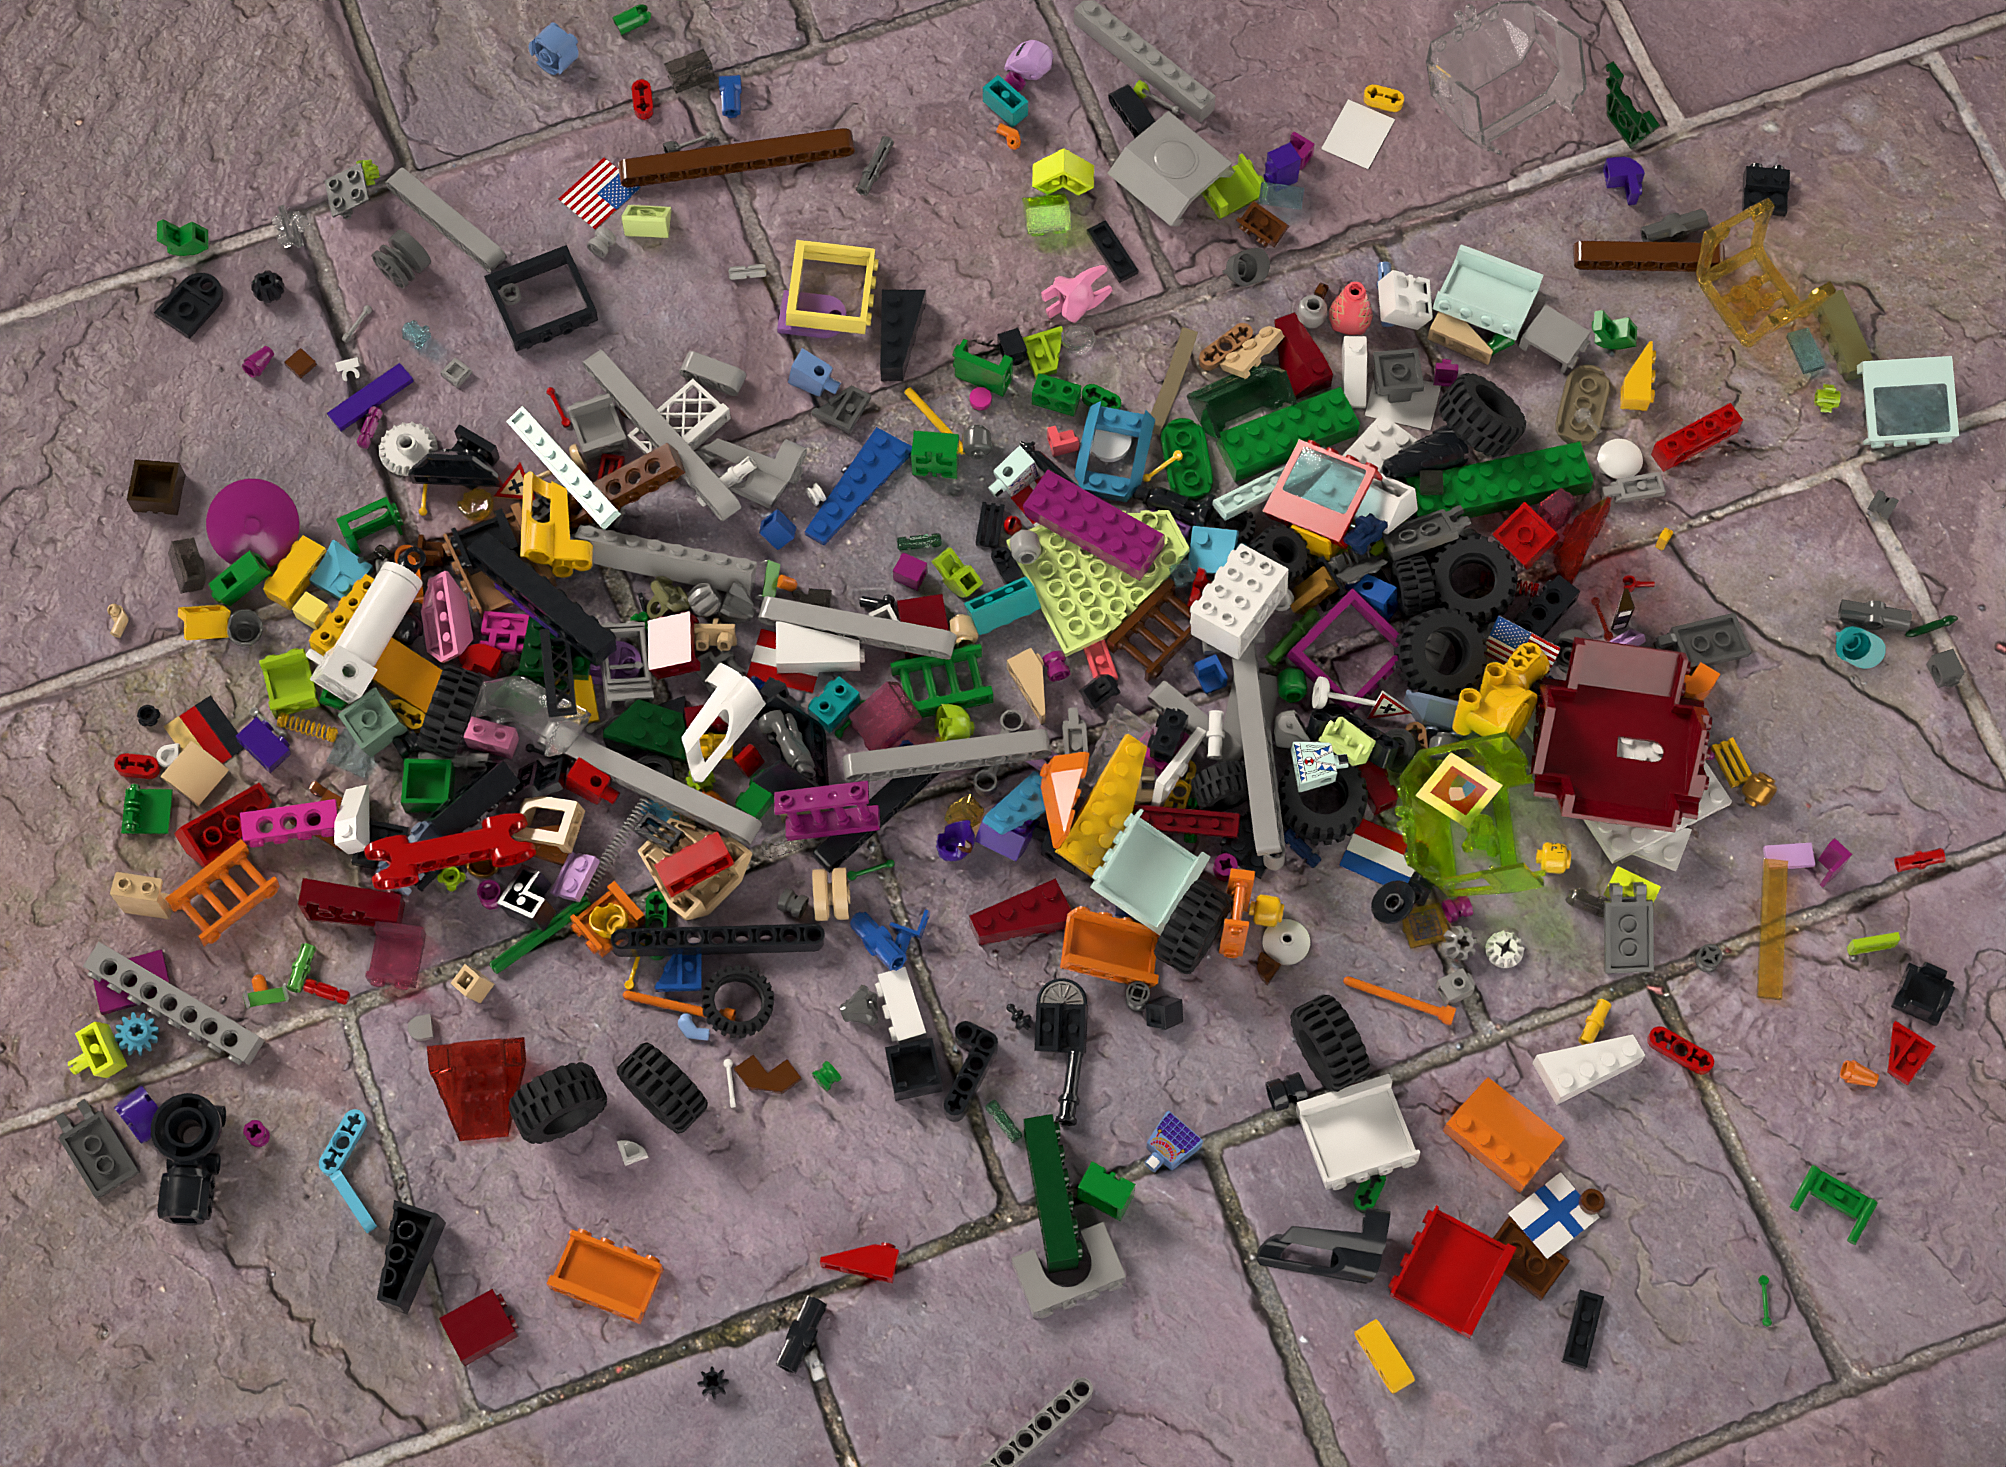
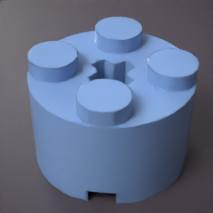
[529,22,579,75]

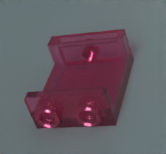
[365,921,426,990]

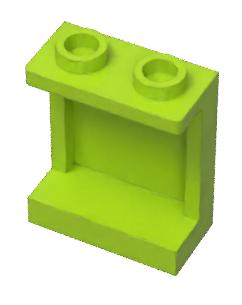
[259,648,320,718]

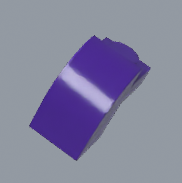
[1603,157,1645,205]

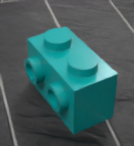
[983,75,1028,128]
[808,676,861,734]

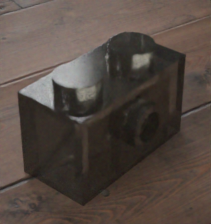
[168,537,207,594]

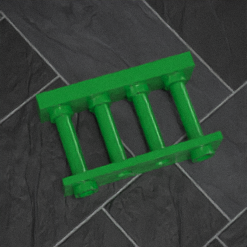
[890,644,993,722]

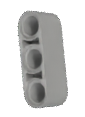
[679,351,747,396]

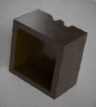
[127,459,186,515]

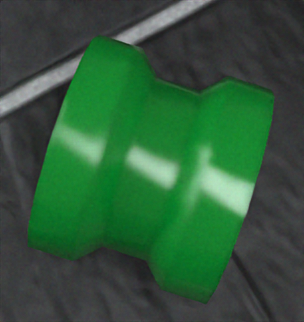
[811,1061,842,1092]

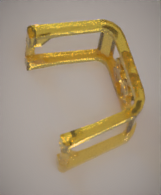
[1696,198,1836,348]

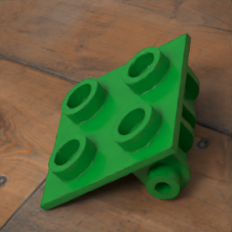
[121,784,173,834]

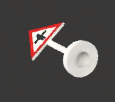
[1312,677,1412,719]

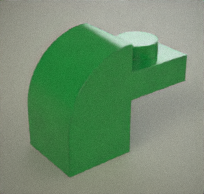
[157,219,208,256]
[1592,310,1638,350]

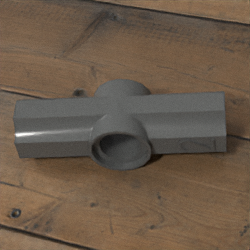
[1640,209,1709,242]
[1838,599,1912,632]

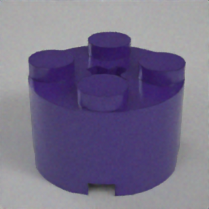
[114,1085,158,1144]

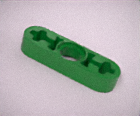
[645,891,668,960]

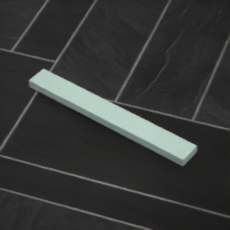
[506,406,621,530]

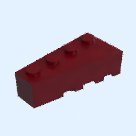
[969,878,1072,945]

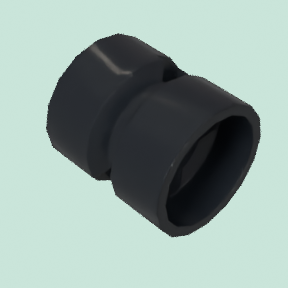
[1265,1072,1308,1112]

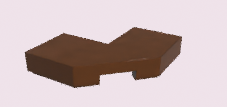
[734,1054,802,1094]

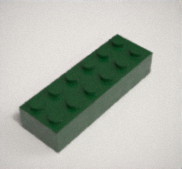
[1023,1114,1083,1274]

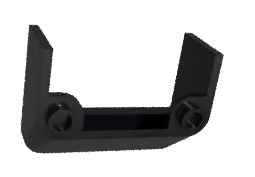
[753,693,829,796]

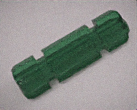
[897,533,942,551]
[985,1100,1022,1143]

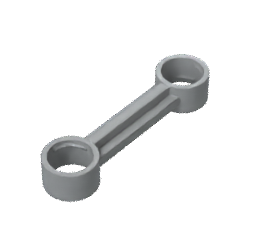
[974,709,1024,797]

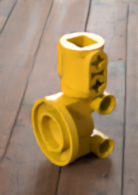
[1452,642,1550,751]

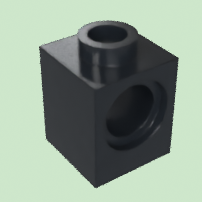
[997,328,1027,366]

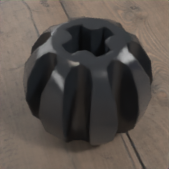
[251,270,284,303]

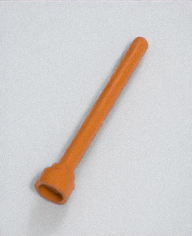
[1343,976,1457,1026]
[623,990,736,1021]

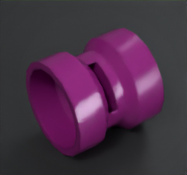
[1042,650,1071,682]
[477,880,503,910]
[1442,893,1473,923]

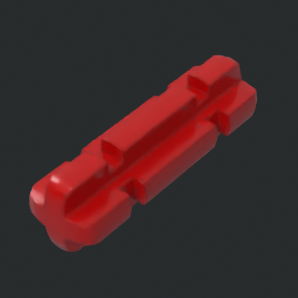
[303,978,350,1005]

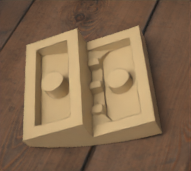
[160,741,229,806]

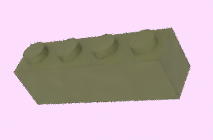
[1812,289,1874,382]

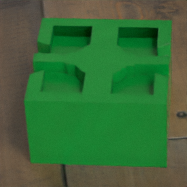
[911,430,960,479]
[401,759,456,813]
[1077,1162,1136,1221]

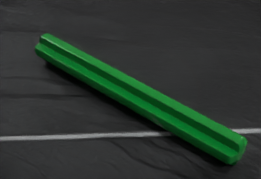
[489,896,591,974]

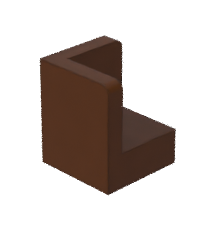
[417,534,445,567]

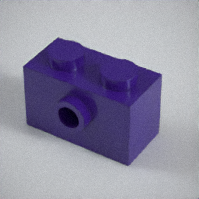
[1263,142,1301,192]
[236,717,291,773]

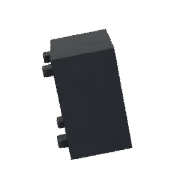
[885,1038,943,1101]

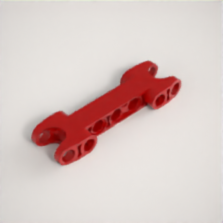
[364,813,536,890]

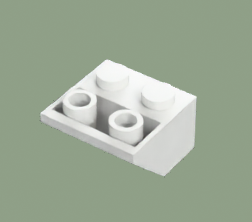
[1354,473,1418,534]

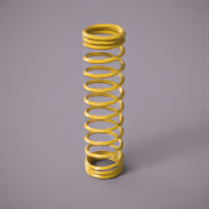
[277,712,338,742]

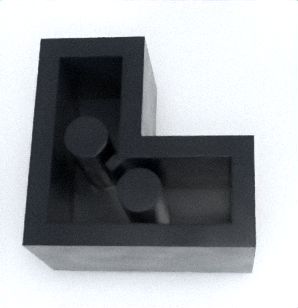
[497,864,557,931]

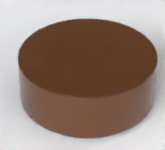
[1579,1189,1605,1215]

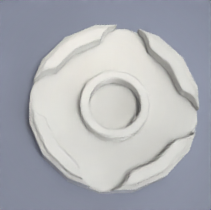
[1091,429,1131,462]

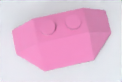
[421,571,473,663]

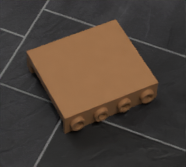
[442,502,557,619]

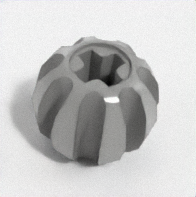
[688,583,722,617]
[1441,925,1478,961]

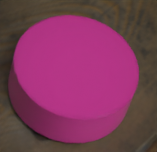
[969,387,992,411]

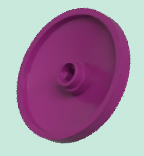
[206,478,300,567]

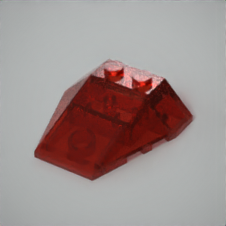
[1553,496,1612,585]
[427,1037,527,1141]

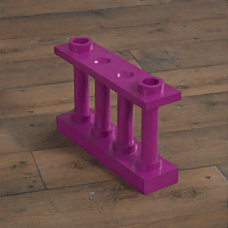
[774,781,880,841]

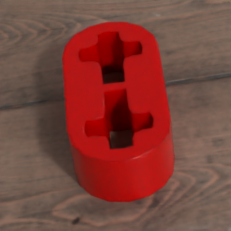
[631,79,654,120]
[114,753,161,779]

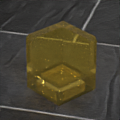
[944,794,985,828]

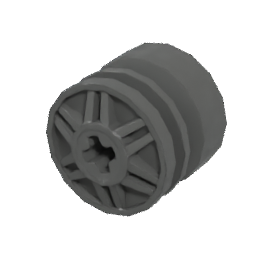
[371,229,431,289]

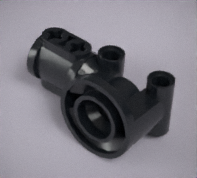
[151,1093,226,1226]

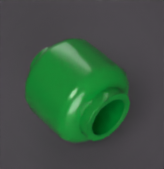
[1276,667,1308,703]

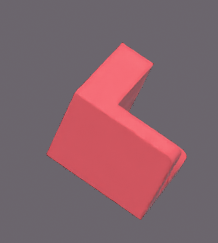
[1047,426,1079,457]

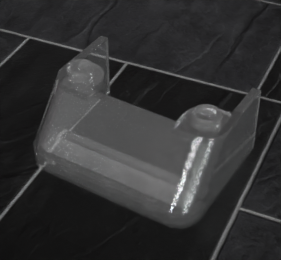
[471,676,591,757]

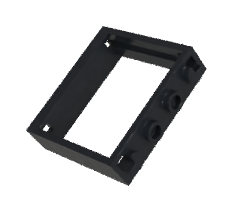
[484,245,598,352]

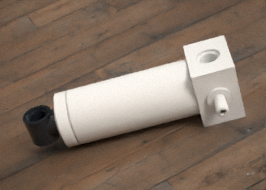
[306,547,426,704]

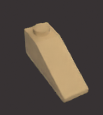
[1427,312,1493,365]
[1007,648,1045,725]

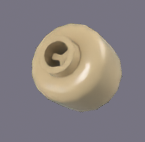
[948,614,979,648]

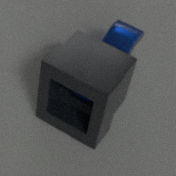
[750,676,789,701]

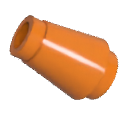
[1840,1060,1879,1087]

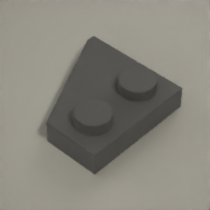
[812,385,871,434]

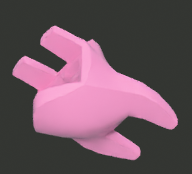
[1041,265,1113,323]

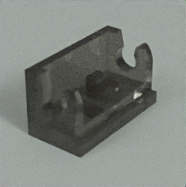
[664,48,715,94]

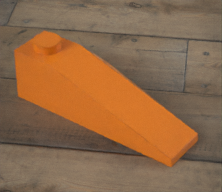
[1040,752,1089,849]

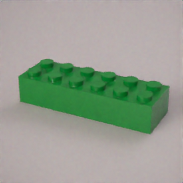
[1216,387,1360,482]

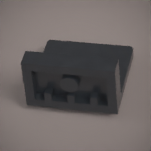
[451,424,500,491]

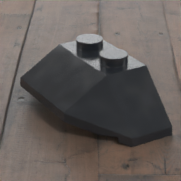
[408,449,502,488]

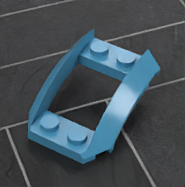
[1074,401,1155,502]

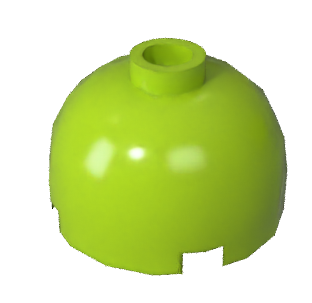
[935,704,975,742]

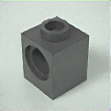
[1926,649,1965,688]

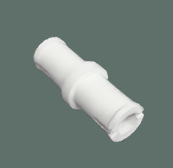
[1206,710,1225,760]

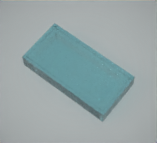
[1258,182,1304,210]
[1786,328,1825,374]

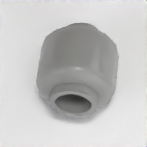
[1297,295,1327,328]
[1010,530,1041,564]

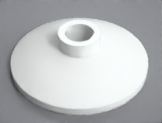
[1262,919,1310,965]

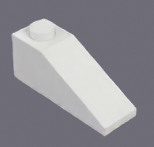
[1342,336,1367,409]
[335,785,370,855]

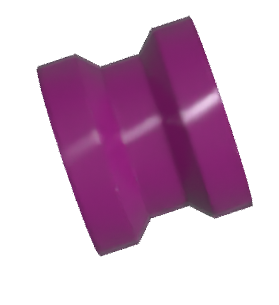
[1213,853,1238,882]

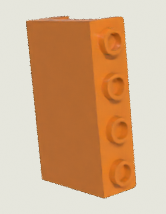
[1060,906,1160,989]
[546,1228,664,1324]

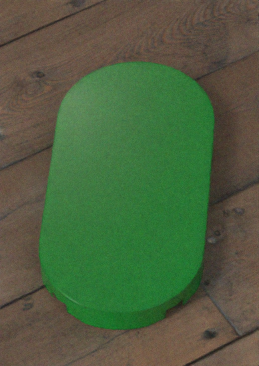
[1161,418,1213,501]

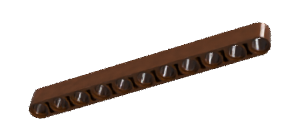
[618,128,855,188]

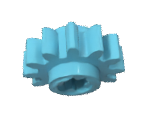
[115,1012,159,1056]

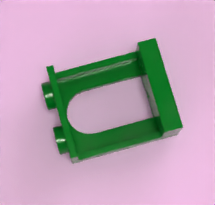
[336,496,404,555]

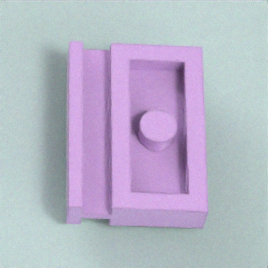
[550,852,600,902]

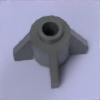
[715,582,756,624]

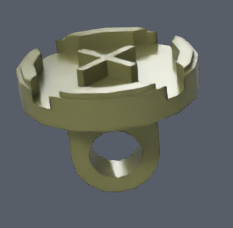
[647,576,690,619]

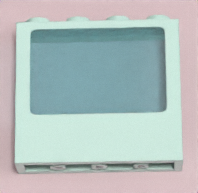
[1857,356,1959,448]

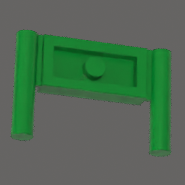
[1789,1165,1878,1245]

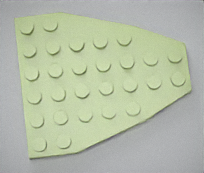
[1006,510,1190,657]

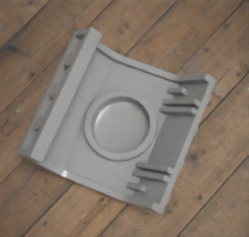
[1108,111,1235,226]

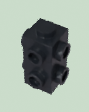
[1147,707,1189,763]

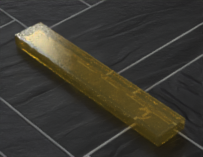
[1756,858,1788,1000]

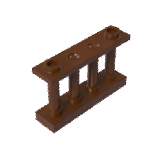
[1107,578,1194,682]

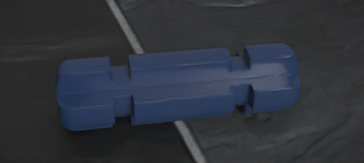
[1284,829,1321,868]

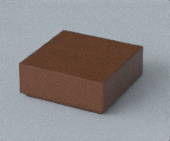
[284,348,317,379]

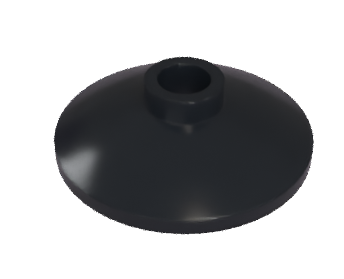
[1371,880,1415,924]

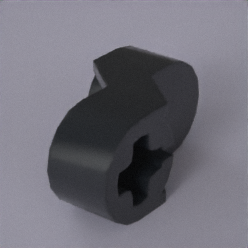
[991,547,1024,585]

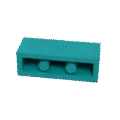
[964,576,1041,635]

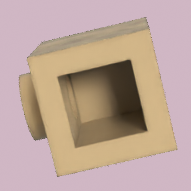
[451,964,495,1003]

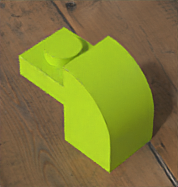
[931,547,984,598]

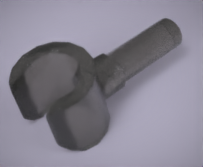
[357,545,390,564]

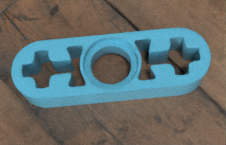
[319,1109,367,1176]
[329,1169,378,1233]

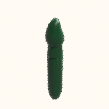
[1905,615,1958,637]

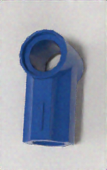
[719,75,742,118]

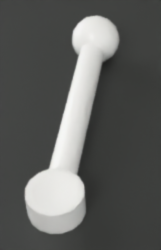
[723,1059,736,1108]

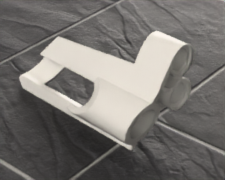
[682,663,766,783]

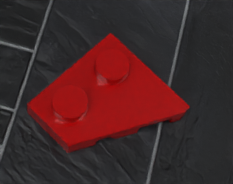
[1887,1021,1936,1086]

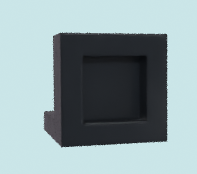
[1146,996,1183,1030]

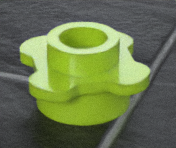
[437,866,466,892]

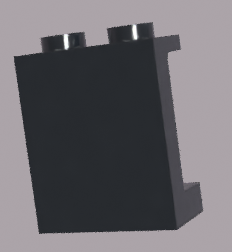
[450,508,520,576]

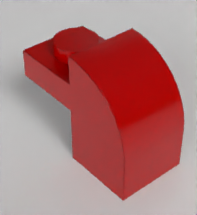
[458,644,505,679]

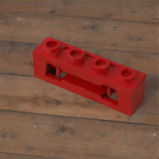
[1651,403,1743,472]

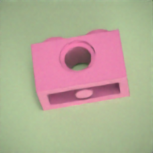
[464,716,519,759]

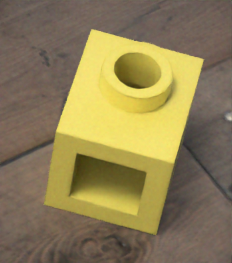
[292,592,332,630]

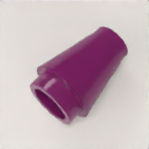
[242,346,274,378]

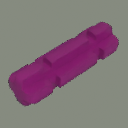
[357,406,383,449]

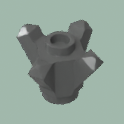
[840,984,878,1026]

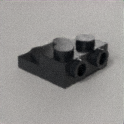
[1742,163,1790,216]
[1220,812,1277,879]

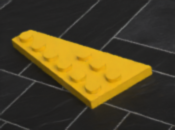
[1055,734,1147,880]

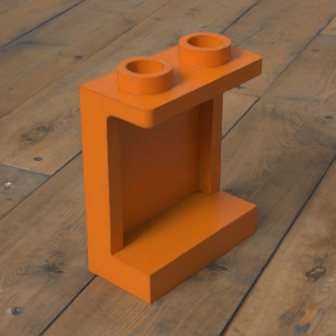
[570,881,646,958]

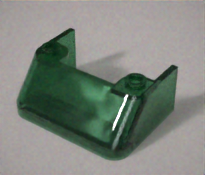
[1186,362,1297,439]

